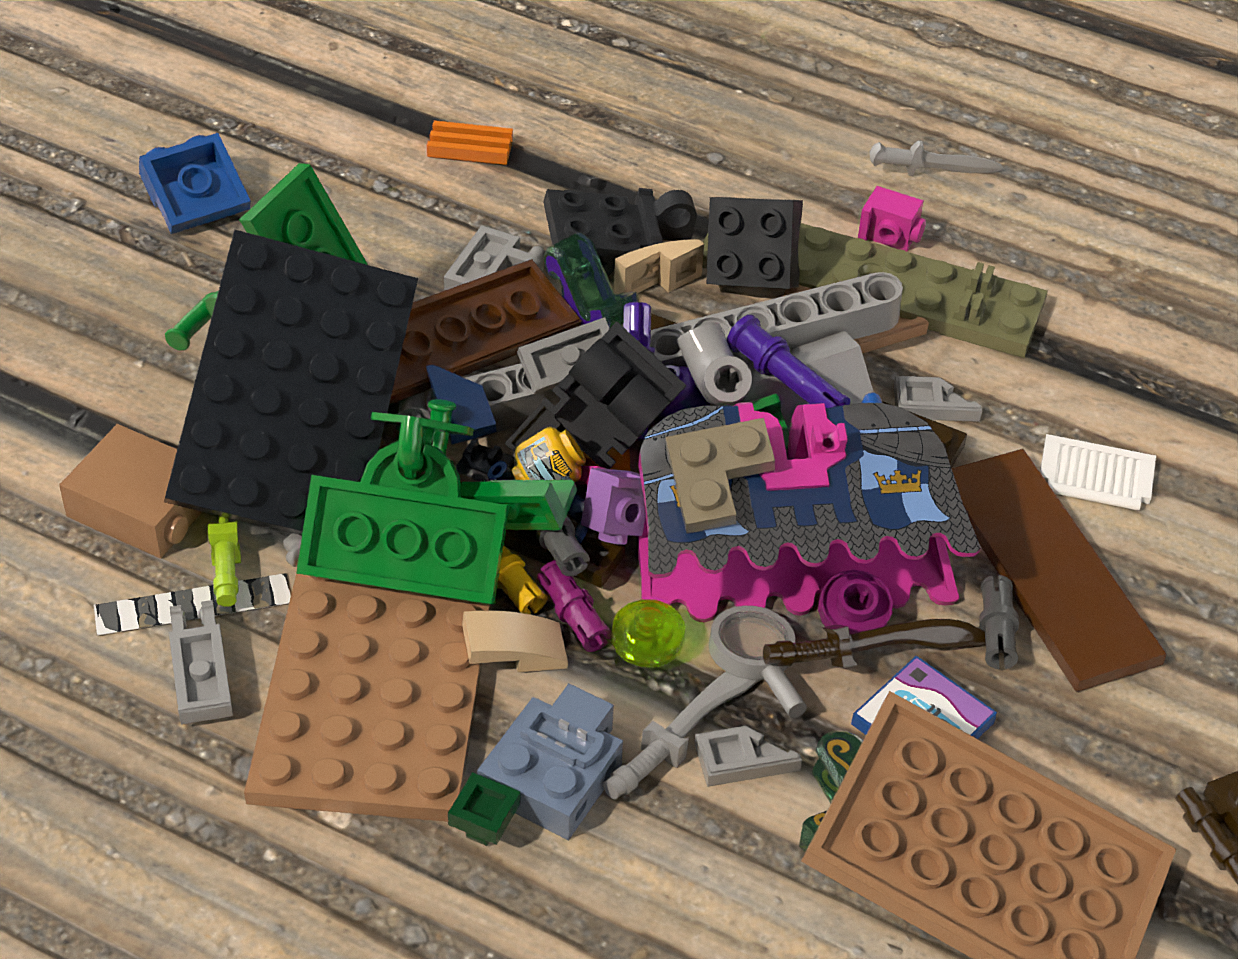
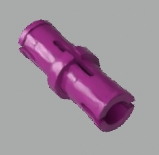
[537,560,612,652]

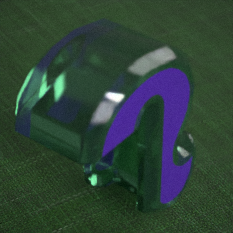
[544,232,639,329]

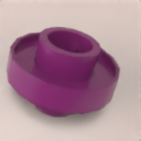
[818,570,893,634]

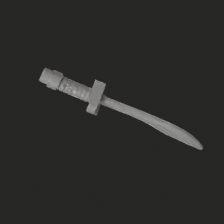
[603,658,763,799]

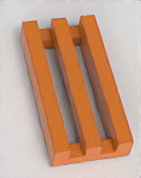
[427,120,513,165]

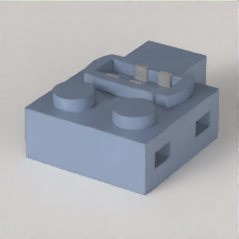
[477,683,623,841]

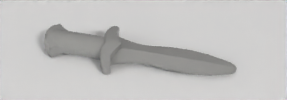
[870,141,1003,176]

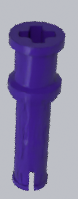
[727,315,851,408]

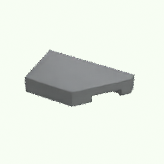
[894,376,982,422]
[695,726,802,787]

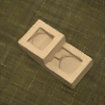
[614,239,704,300]
[462,611,568,672]

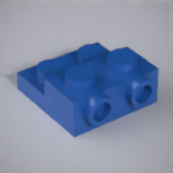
[139,133,251,234]

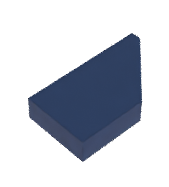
[426,365,497,445]

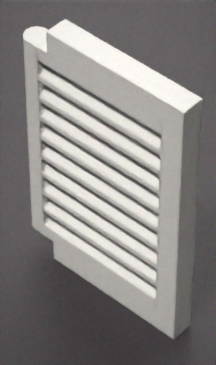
[1040,434,1156,511]

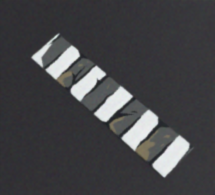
[94,573,291,636]

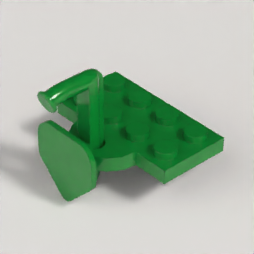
[165,163,368,351]
[296,399,510,604]

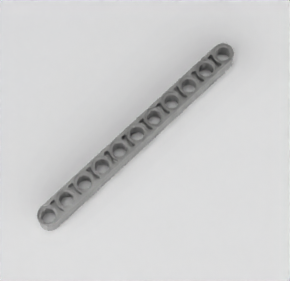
[427,272,903,444]

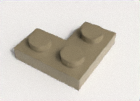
[665,418,775,534]

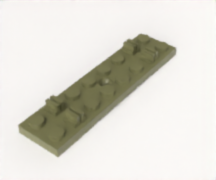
[702,223,1048,358]

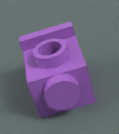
[581,468,646,544]

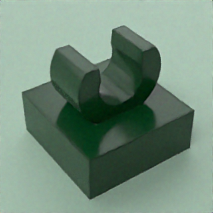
[448,772,521,846]

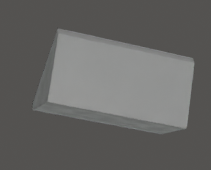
[741,331,874,432]

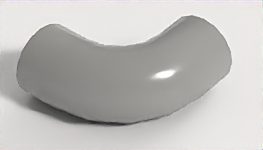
[677,322,752,406]

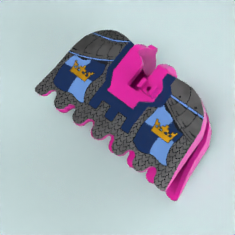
[637,402,981,627]

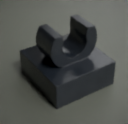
[455,438,514,482]

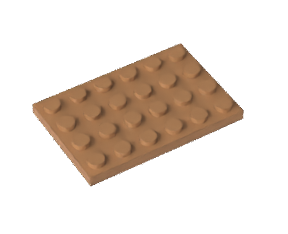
[244,574,492,822]
[801,691,1176,959]

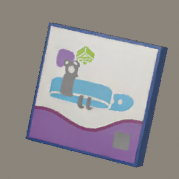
[851,656,997,739]

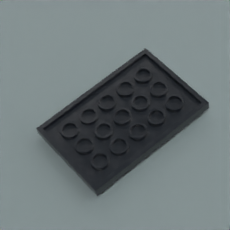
[164,229,418,536]

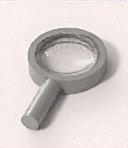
[709,606,807,718]

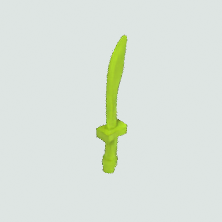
[208,516,241,607]

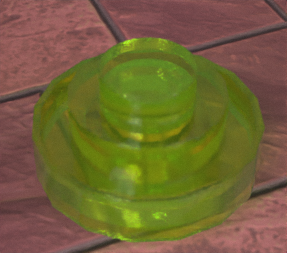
[612,599,685,667]

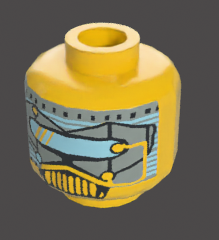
[512,427,586,483]

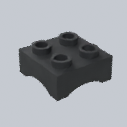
[706,197,803,289]

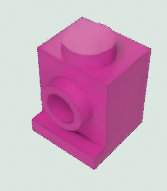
[858,186,926,252]

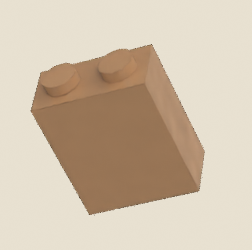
[59,424,202,559]

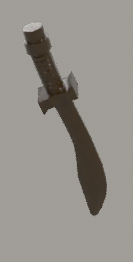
[763,619,985,668]

